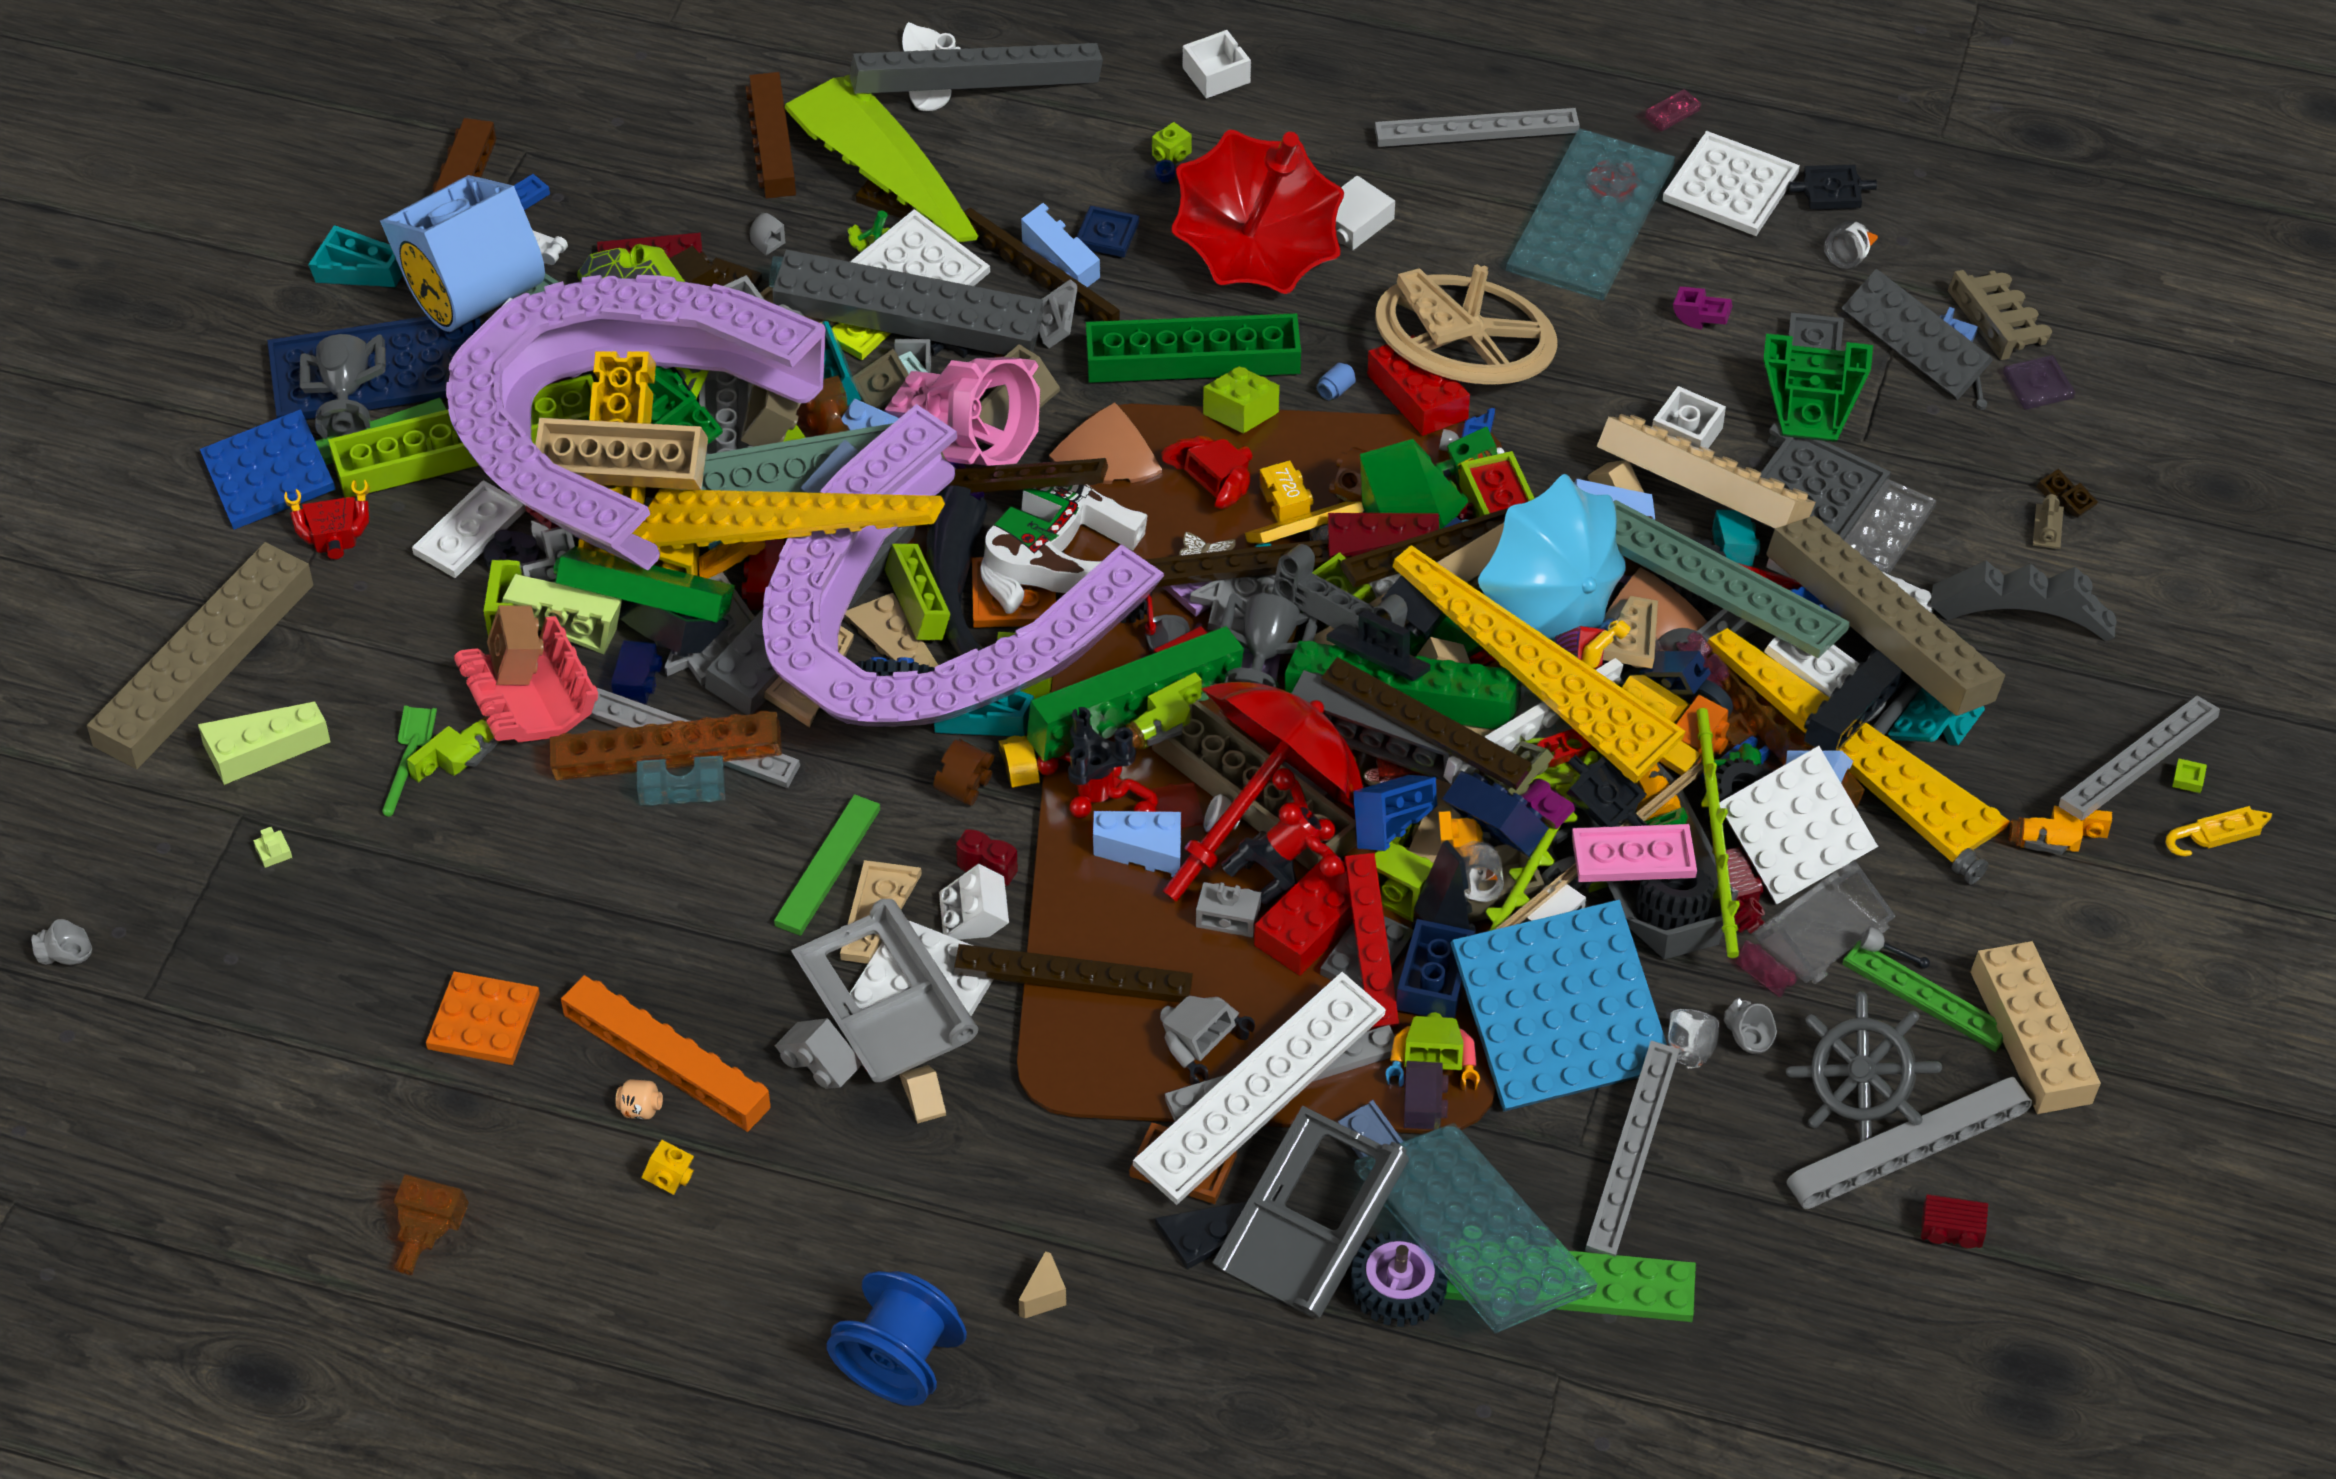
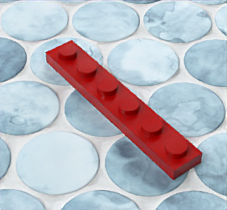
[1344,853,1399,1030]

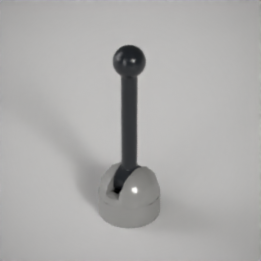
[1860,926,1930,969]

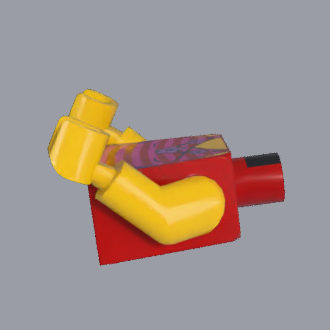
[1555,620,1631,670]

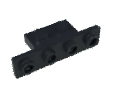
[1326,610,1431,681]

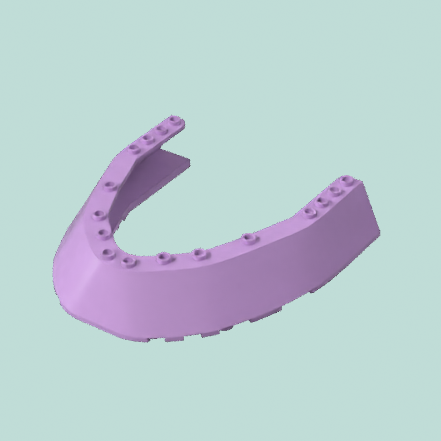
[446,275,825,571]
[762,404,1164,727]

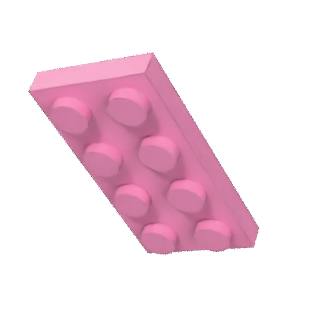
[1572,824,1697,882]

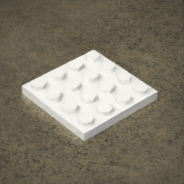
[1663,131,1800,236]
[850,209,990,286]
[1720,746,1878,904]
[844,920,994,1016]

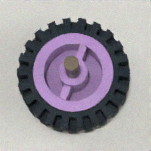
[1351,1231,1449,1327]

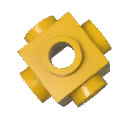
[642,1140,694,1195]

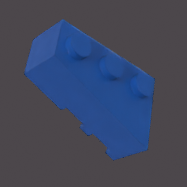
[1354,775,1438,851]

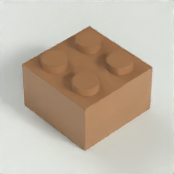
[487,605,544,685]

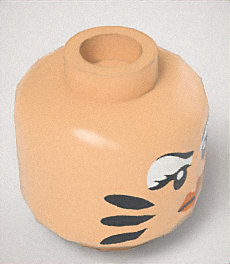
[616,1079,663,1120]

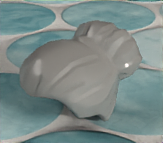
[31,919,92,965]
[1724,997,1777,1054]

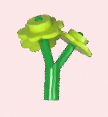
[848,211,890,252]

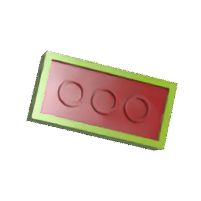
[1459,451,1535,518]

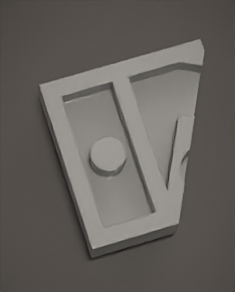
[1039,279,1077,348]

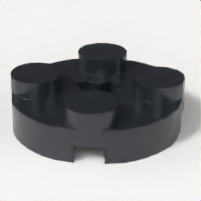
[484,530,540,572]

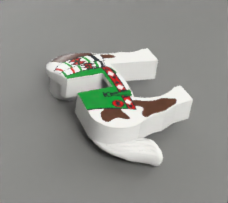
[980,484,1147,614]

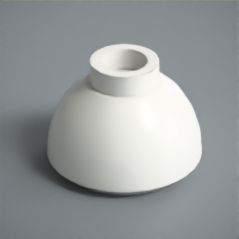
[1204,794,1240,832]

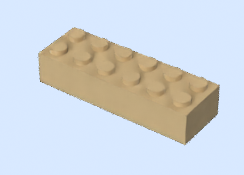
[535,418,708,490]
[1971,941,2101,1114]

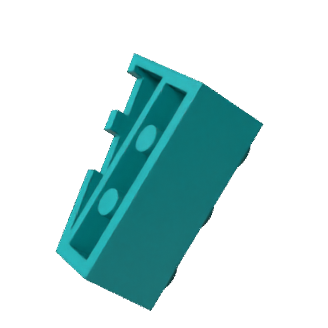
[308,225,403,287]
[934,691,1034,737]

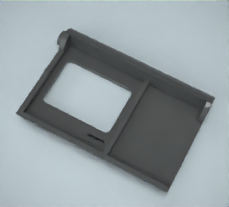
[1213,1106,1410,1319]

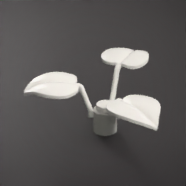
[902,22,960,111]

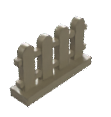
[1948,270,2052,360]

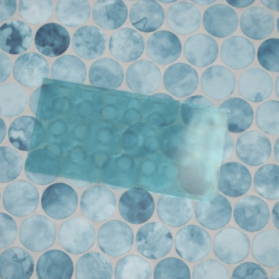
[1506,128,1675,301]
[1354,1123,1598,1333]

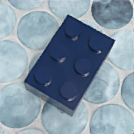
[1442,771,1549,857]
[1396,919,1475,1019]

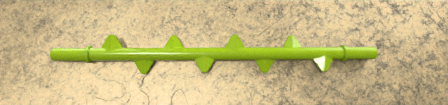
[1696,708,1740,958]
[1486,751,1599,931]

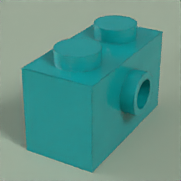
[1712,510,1760,566]

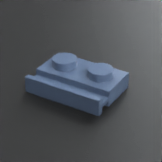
[1338,1100,1408,1172]

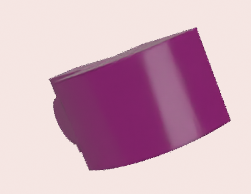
[1673,286,1733,330]
[1520,779,1575,830]

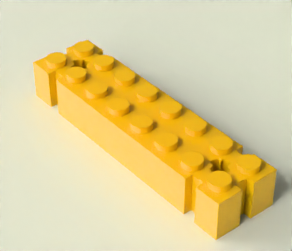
[578,351,656,556]

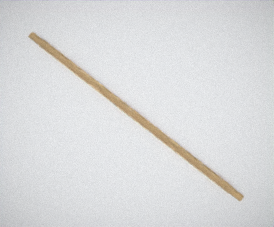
[1495,761,1704,930]

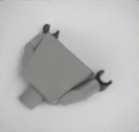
[1160,996,1255,1085]

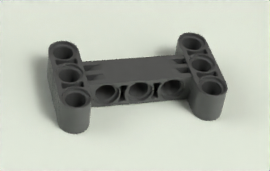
[1272,544,1408,630]

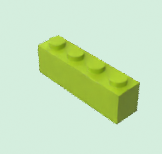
[884,544,950,641]

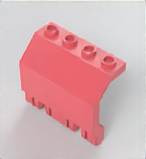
[454,616,598,742]

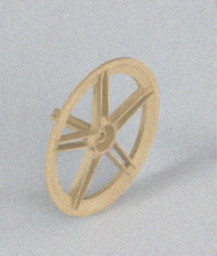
[1375,264,1557,384]

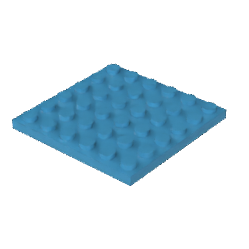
[1451,900,1667,1112]

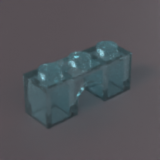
[637,755,726,806]

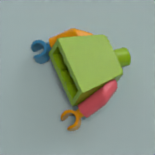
[1386,1012,1480,1090]

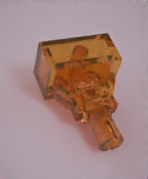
[806,376,849,436]
[394,1174,469,1275]

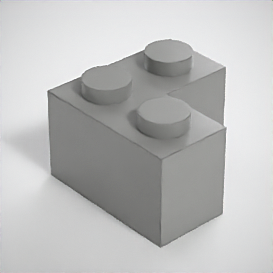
[520,527,575,583]
[775,1018,862,1089]

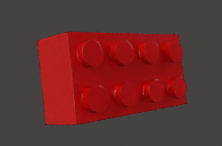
[1367,335,1470,436]
[1254,860,1353,976]

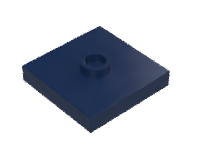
[1077,205,1139,257]

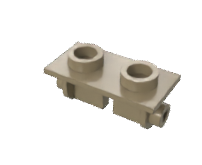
[2033,494,2064,549]

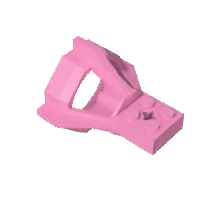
[885,357,1040,466]

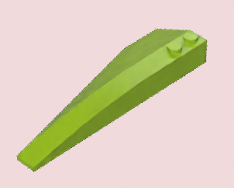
[785,75,978,242]

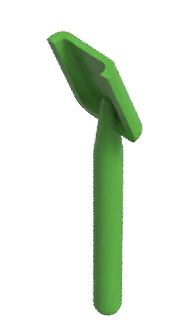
[382,706,437,817]

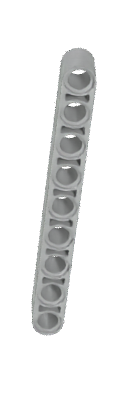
[1786,1077,2032,1209]

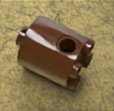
[1329,447,1368,502]

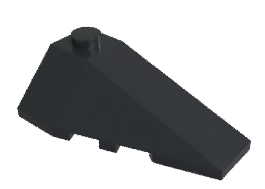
[1412,840,1476,934]

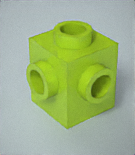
[1152,122,1192,168]

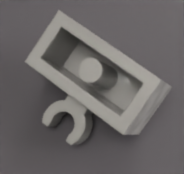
[1196,882,1261,937]

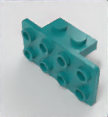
[1888,687,1985,746]

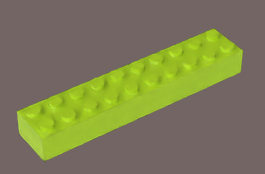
[328,374,594,498]

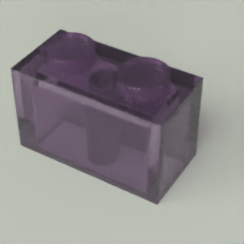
[1404,1061,1448,1130]

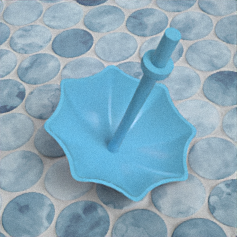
[1462,474,1626,642]

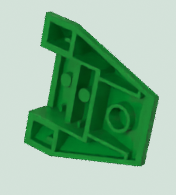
[1763,334,1873,442]

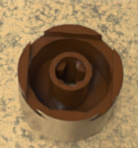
[933,738,994,806]

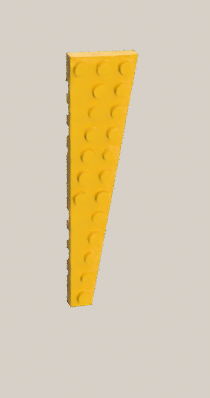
[632,489,945,550]
[1392,545,1686,783]
[1706,628,2010,863]

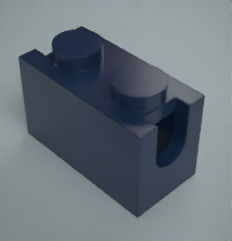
[1639,651,1711,694]

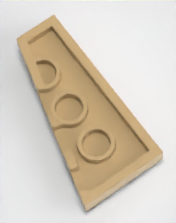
[1397,268,1481,345]
[843,593,938,667]
[1603,596,1658,668]
[840,860,922,964]

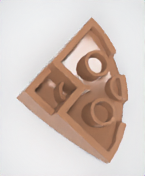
[1049,403,1162,484]
[1604,567,1707,651]

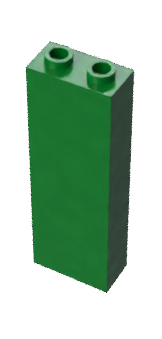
[554,546,735,622]

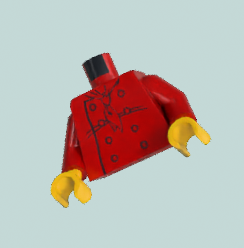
[284,480,370,559]

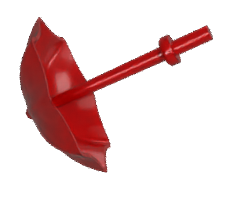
[1172,129,1344,294]
[1162,682,1363,902]

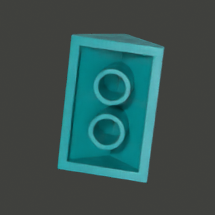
[816,321,862,415]

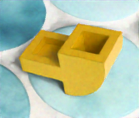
[998,736,1040,788]

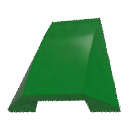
[587,366,723,445]
[1360,439,1468,529]

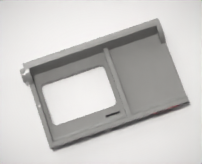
[791,899,978,1082]

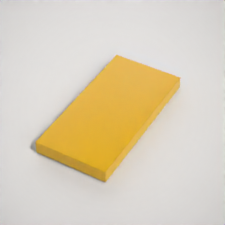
[1245,502,1364,543]

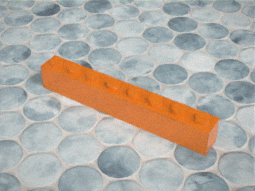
[561,975,771,1132]

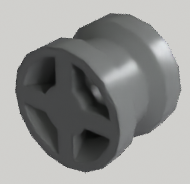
[1951,848,1989,885]

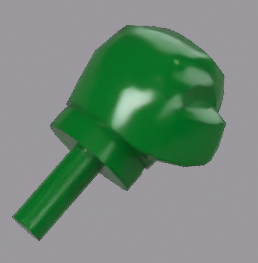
[1714,743,1761,766]

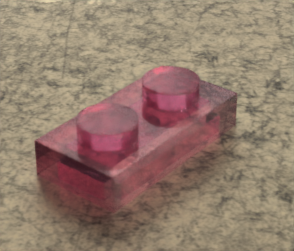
[1645,89,1701,131]

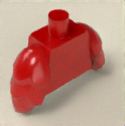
[1161,436,1252,509]

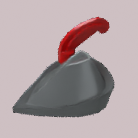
[1145,594,1190,654]

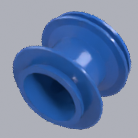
[827,1271,967,1406]

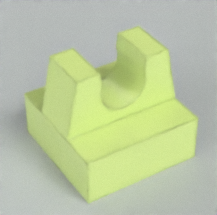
[253,827,292,868]

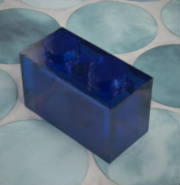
[611,640,662,705]

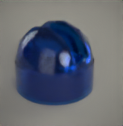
[1154,160,1176,182]

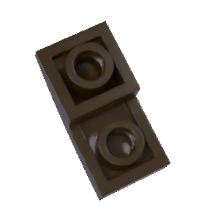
[2036,468,2098,518]

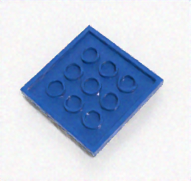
[200,409,336,530]

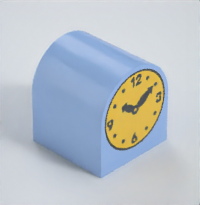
[380,175,545,332]

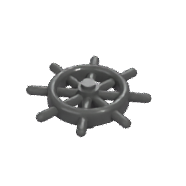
[1786,991,1942,1143]

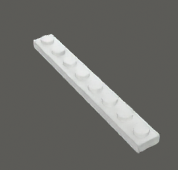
[1443,658,1623,784]

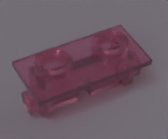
[1676,632,1729,687]
[1736,940,1798,997]

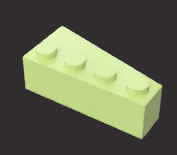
[502,574,622,654]
[198,702,330,785]

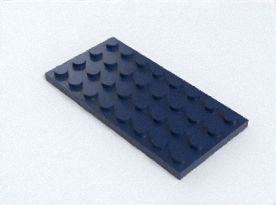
[267,316,481,419]

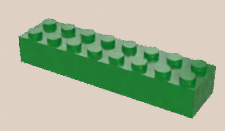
[1086,313,1301,382]
[1027,626,1244,762]
[1285,641,1521,730]

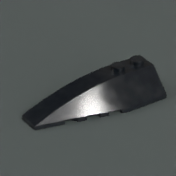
[619,599,728,657]

